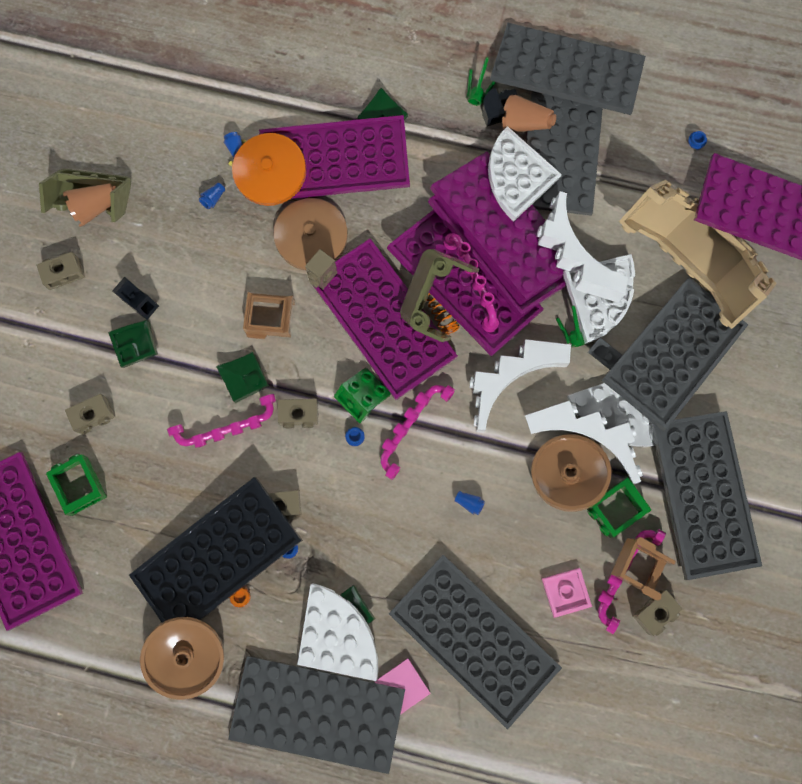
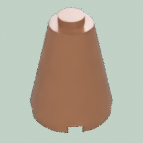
[502,95,556,132]
[63,183,117,227]

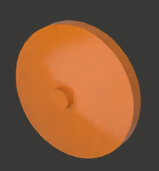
[232,133,306,206]

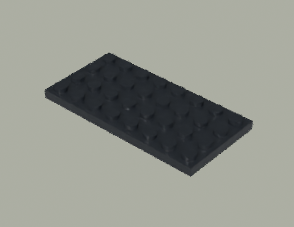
[129,477,303,623]

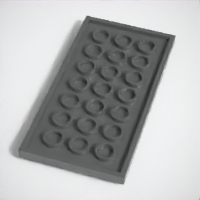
[490,23,646,115]
[526,91,603,216]
[601,277,748,432]
[651,411,762,580]
[389,555,562,730]
[228,656,405,774]

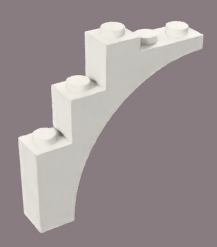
[537,191,628,302]
[470,340,571,433]
[525,401,643,484]

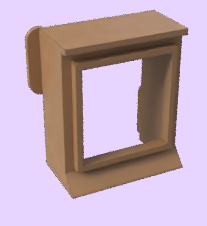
[243,292,295,339]
[611,537,676,601]

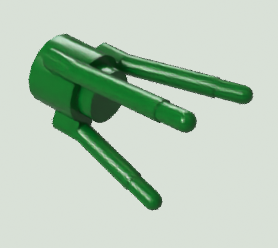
[466,57,496,106]
[556,305,585,348]

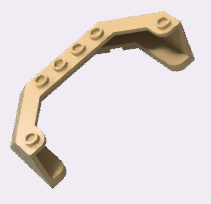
[619,180,777,329]

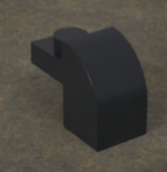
[482,88,517,127]
[112,277,159,320]

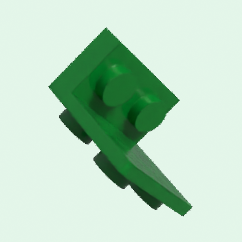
[334,367,391,424]

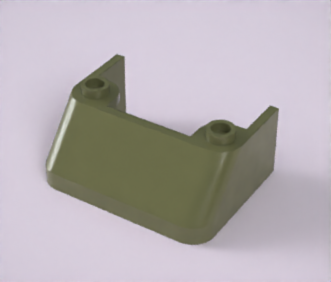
[39,169,131,222]
[400,249,479,342]

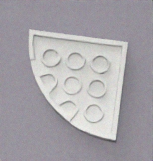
[488,126,562,222]
[563,254,635,344]
[567,383,656,447]
[297,583,378,681]

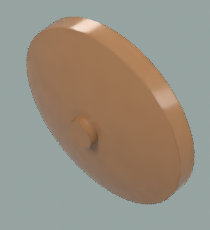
[274,198,348,270]
[531,434,611,512]
[140,617,224,700]

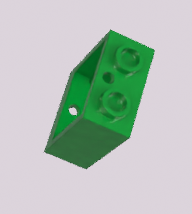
[46,454,107,516]
[587,478,652,538]

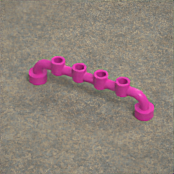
[444,233,499,332]
[380,385,455,480]
[167,394,276,448]
[598,529,666,634]

